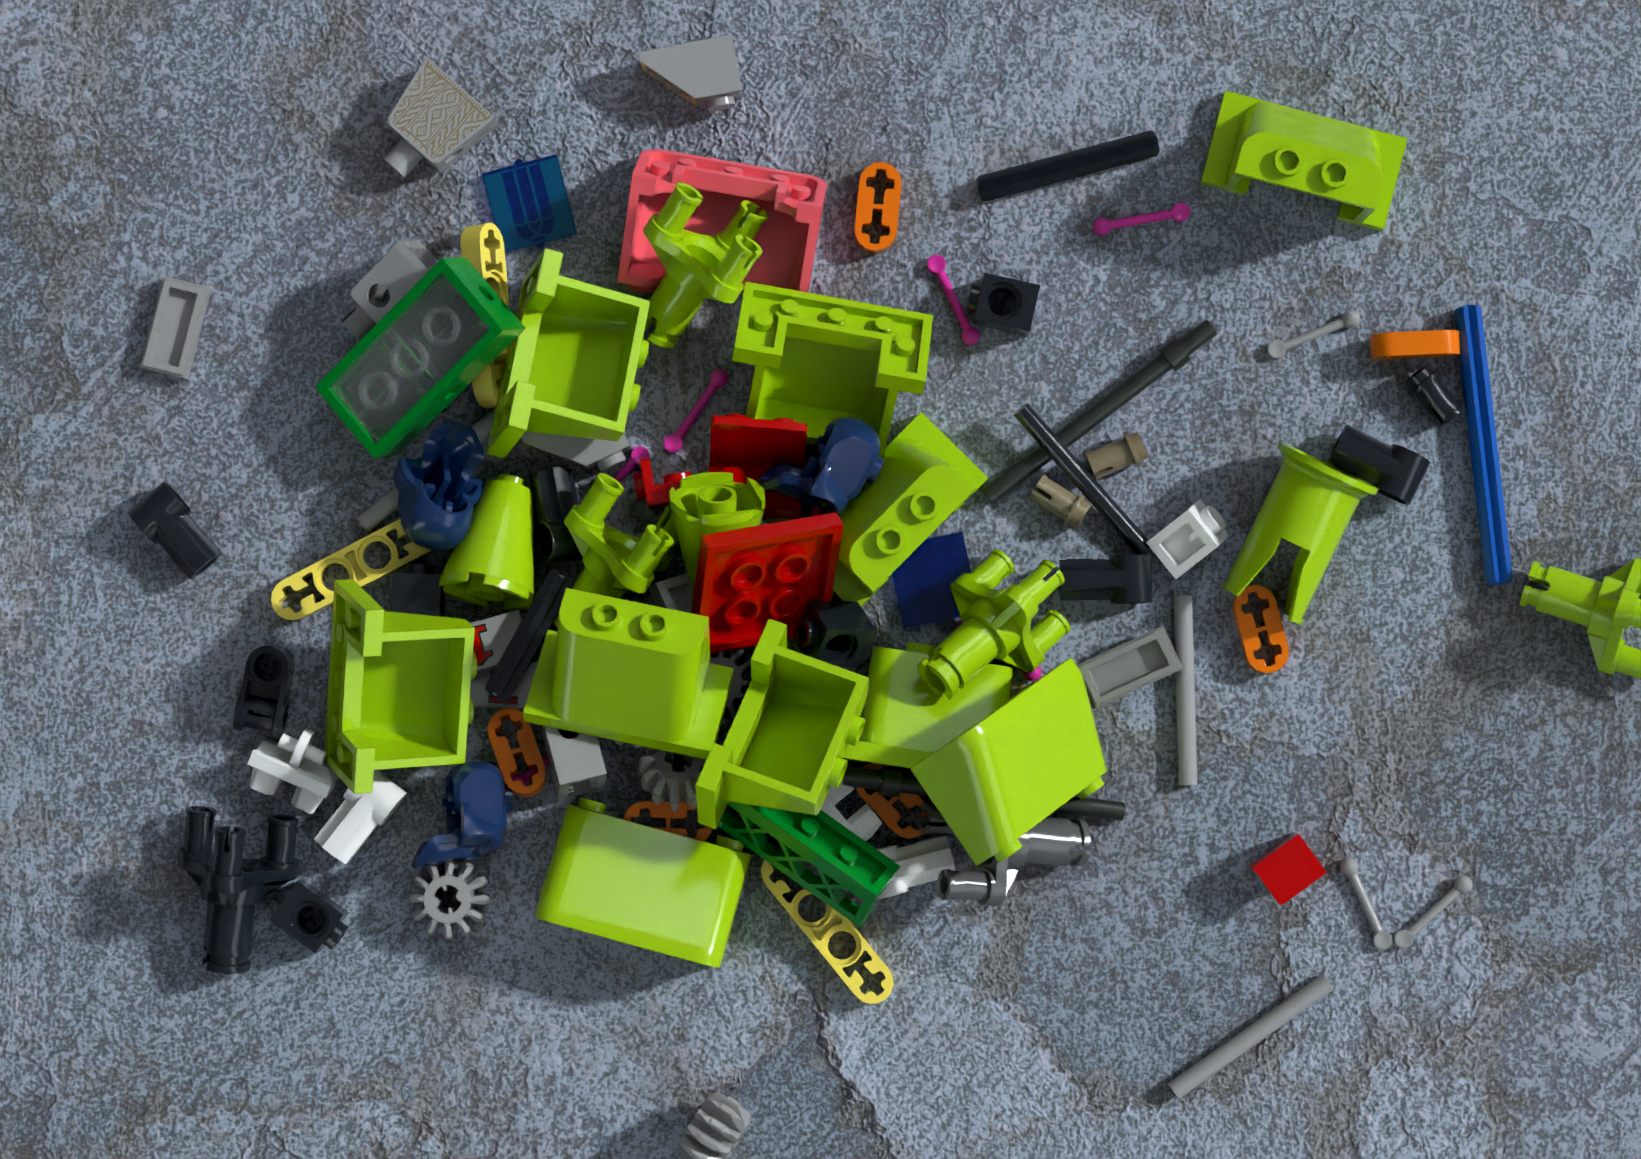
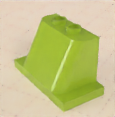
[1200,90,1408,231]
[486,248,650,458]
[732,281,933,457]
[821,412,988,607]
[324,579,477,794]
[523,588,734,759]
[695,619,869,829]
[843,642,1013,768]

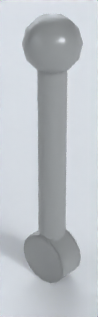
[1267,310,1361,359]
[1340,857,1392,950]
[1393,875,1473,949]

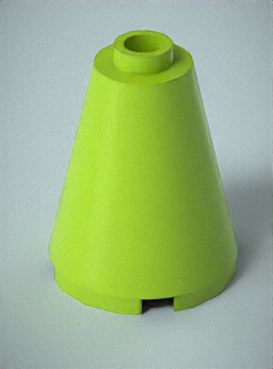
[669,472,765,596]
[439,474,534,611]

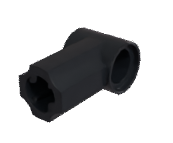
[1327,425,1430,505]
[529,466,583,563]
[128,481,223,579]
[1059,554,1153,604]

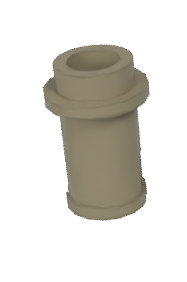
[1085,431,1148,481]
[1028,474,1092,529]

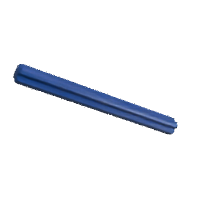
[1454,305,1513,585]

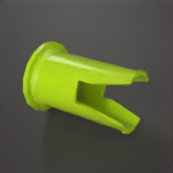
[1221,442,1379,625]

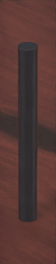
[1013,403,1149,555]

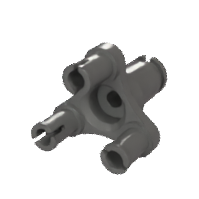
[917,803,1091,906]

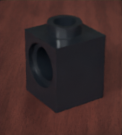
[966,273,1040,336]
[392,564,445,617]
[793,600,877,668]
[269,879,349,954]

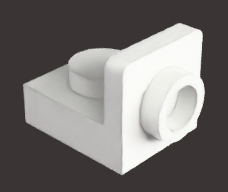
[1146,499,1229,579]

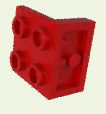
[709,413,807,519]

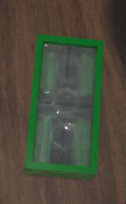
[315,257,526,459]

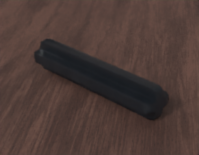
[485,569,574,702]

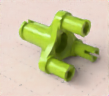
[643,182,768,348]
[554,473,678,628]
[917,549,1071,699]
[1519,557,1641,679]

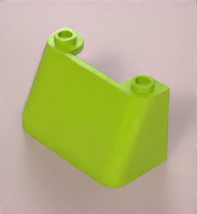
[911,657,1107,866]
[534,797,752,968]

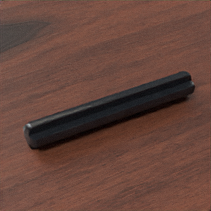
[976,130,1160,202]

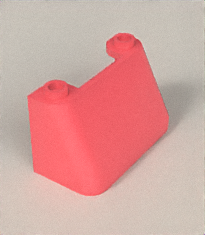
[617,149,827,293]

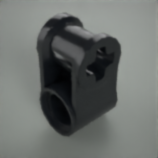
[233,645,295,738]

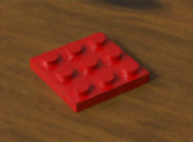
[691,512,844,653]

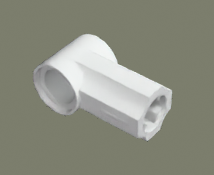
[314,770,407,864]
[877,835,956,900]

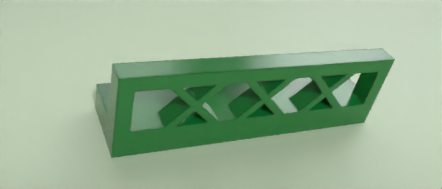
[718,802,901,927]

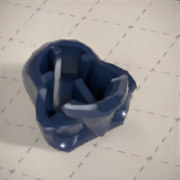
[757,417,884,515]
[393,420,485,551]
[411,760,514,870]

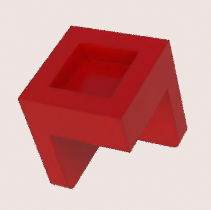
[1248,833,1327,904]

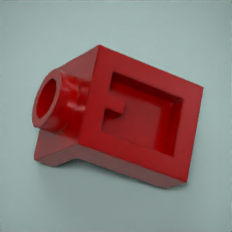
[633,458,691,510]

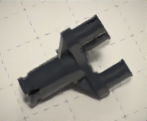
[177,806,299,974]

